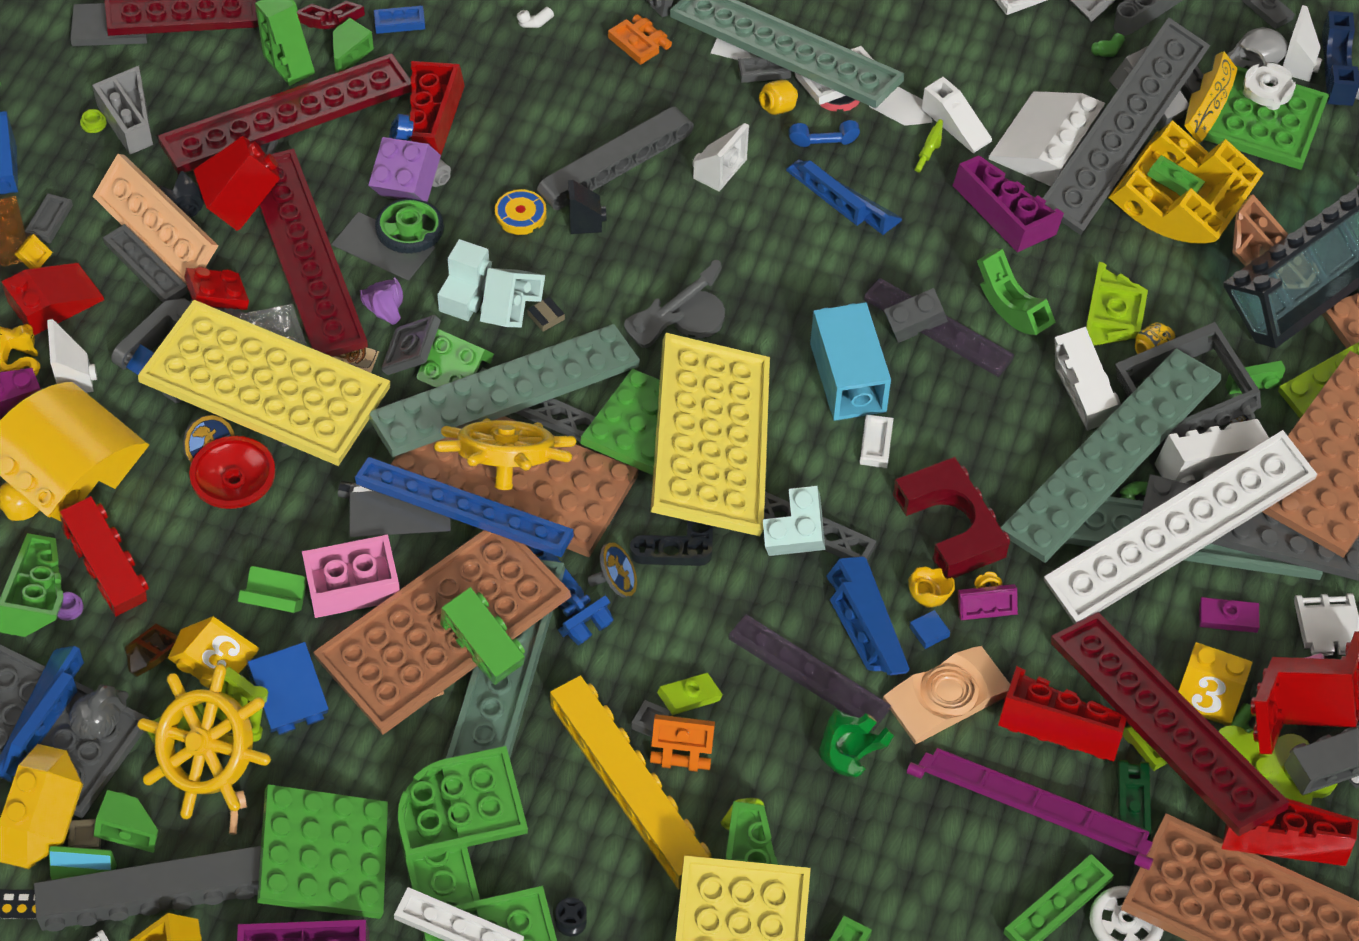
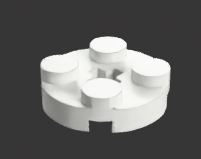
[1243,63,1296,110]

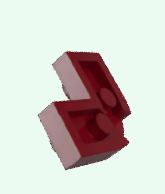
[297,1,365,29]

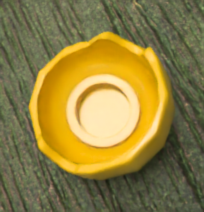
[0,482,39,521]
[908,566,955,607]

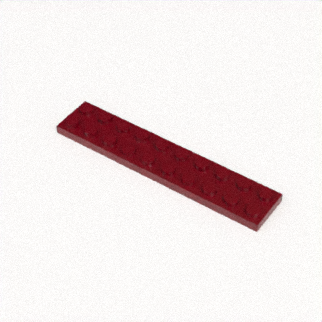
[158,53,412,175]
[259,148,368,357]
[1051,612,1289,836]

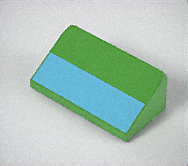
[49,846,117,880]

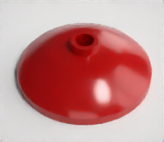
[189,436,275,509]

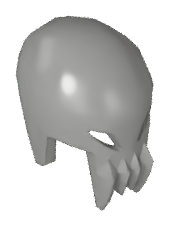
[1227,27,1288,68]

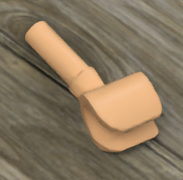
[229,790,247,835]

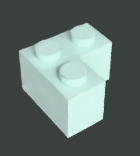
[438,239,492,321]
[480,268,545,327]
[763,486,825,556]

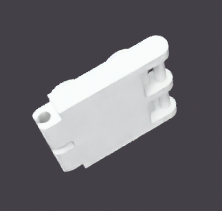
[1294,593,1359,656]

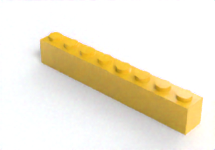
[550,675,712,890]

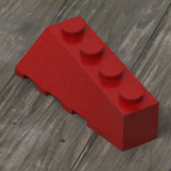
[998,666,1127,761]

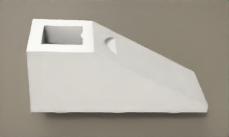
[922,77,992,153]

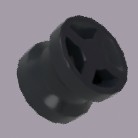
[555,897,587,937]

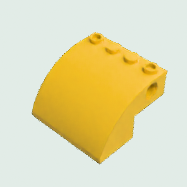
[1109,120,1263,243]
[0,382,149,521]

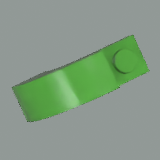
[977,248,1056,335]

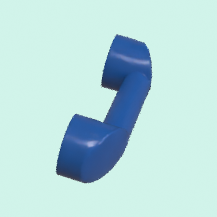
[788,120,860,147]

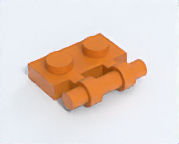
[608,14,672,65]
[650,714,715,772]

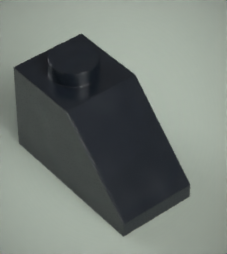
[568,180,607,234]

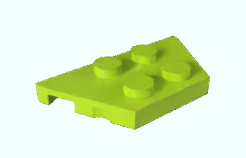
[1086,262,1148,346]

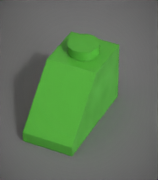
[333,18,374,73]
[93,790,158,853]

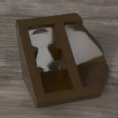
[125,624,178,677]

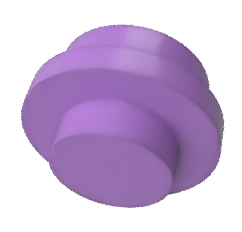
[57,592,84,621]

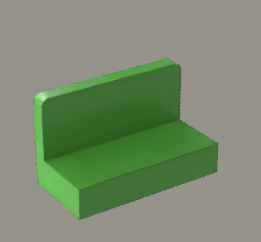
[238,566,307,613]

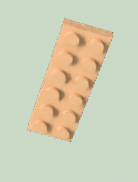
[93,154,218,287]

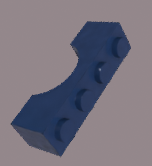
[1322,11,1359,106]

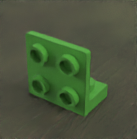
[416,329,494,387]

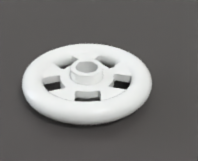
[1090,886,1164,941]

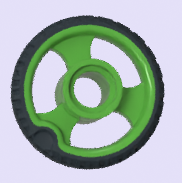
[375,198,444,254]

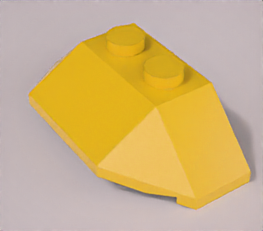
[0,744,83,869]

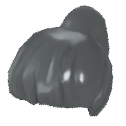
[69,684,129,740]

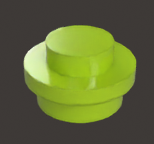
[80,109,107,133]

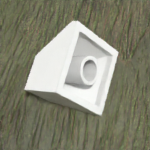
[1283,5,1322,82]
[692,123,749,191]
[47,319,97,393]

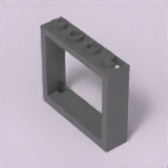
[1115,322,1261,450]

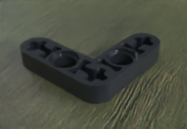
[630,520,713,566]

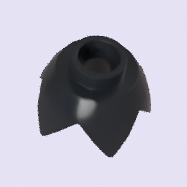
[159,171,205,218]

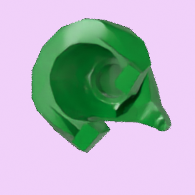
[819,708,894,777]

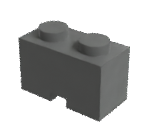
[884,288,948,343]

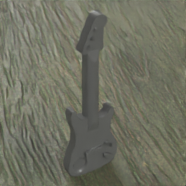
[624,260,722,348]

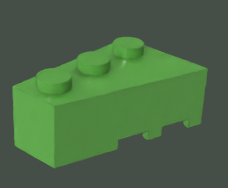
[255,0,315,86]
[440,587,525,685]

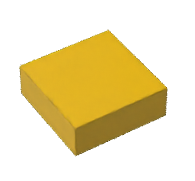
[15,234,53,269]

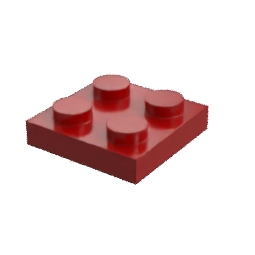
[184,267,249,310]

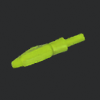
[915,119,943,173]

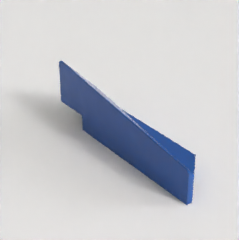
[786,159,902,235]
[826,557,909,675]
[0,646,84,782]

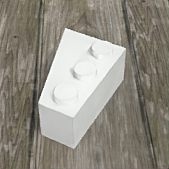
[1055,327,1121,430]

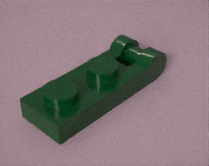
[1116,760,1151,840]

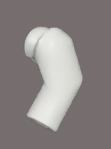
[517,7,554,28]

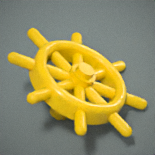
[434,418,576,490]
[137,664,271,819]

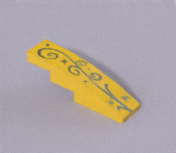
[1184,51,1238,143]

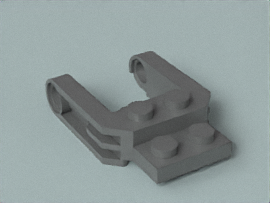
[111,299,246,403]

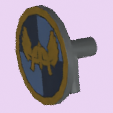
[183,415,235,463]
[588,543,637,598]

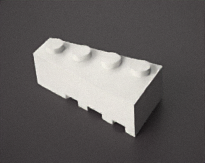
[1155,419,1269,485]

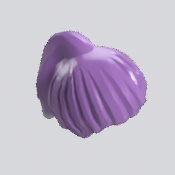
[360,278,403,325]

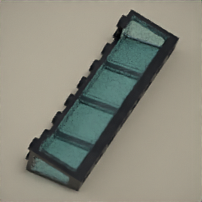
[1223,184,1359,348]

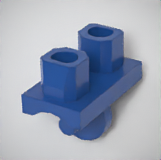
[558,594,614,646]

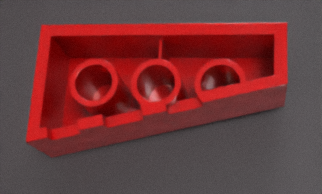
[410,61,465,158]
[60,496,149,617]
[1221,798,1359,866]

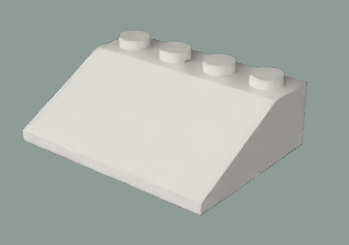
[989,91,1105,186]

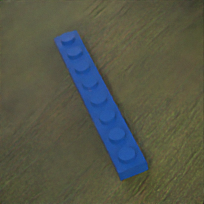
[355,457,574,557]

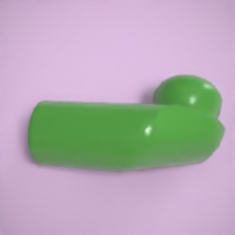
[1091,33,1125,57]
[1231,703,1253,733]

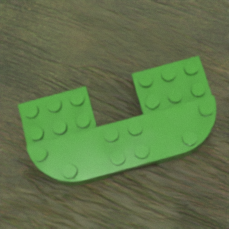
[398,746,557,941]

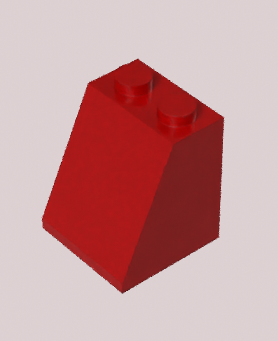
[193,136,280,231]

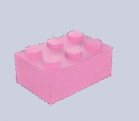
[302,535,400,618]

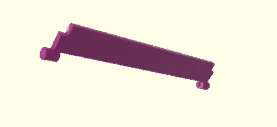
[907,748,1153,870]

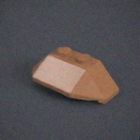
[1233,194,1320,290]

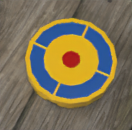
[495,189,547,235]

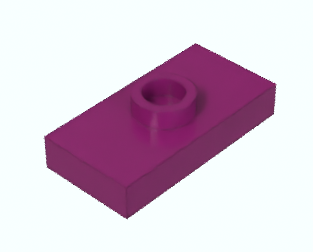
[958,584,1018,620]
[1199,597,1260,633]

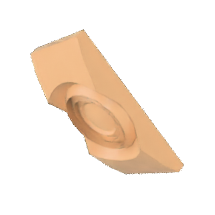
[883,646,1010,745]

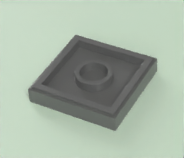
[381,315,441,375]

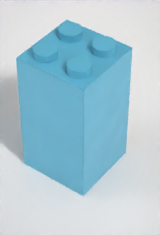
[810,302,891,421]

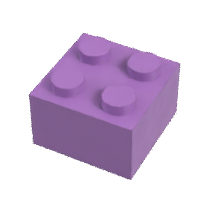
[368,137,441,202]

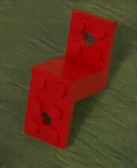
[1251,631,1359,754]

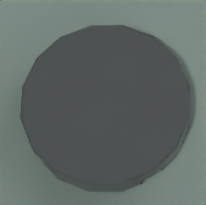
[673,291,725,338]

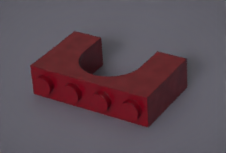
[893,457,1010,579]

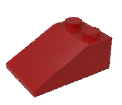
[1,263,104,335]

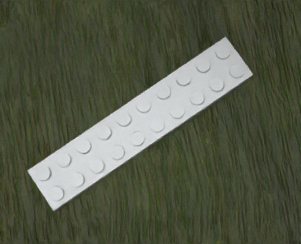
[1044,430,1317,624]

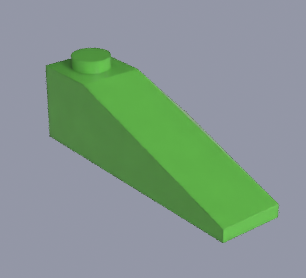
[0,533,63,637]
[725,801,778,865]

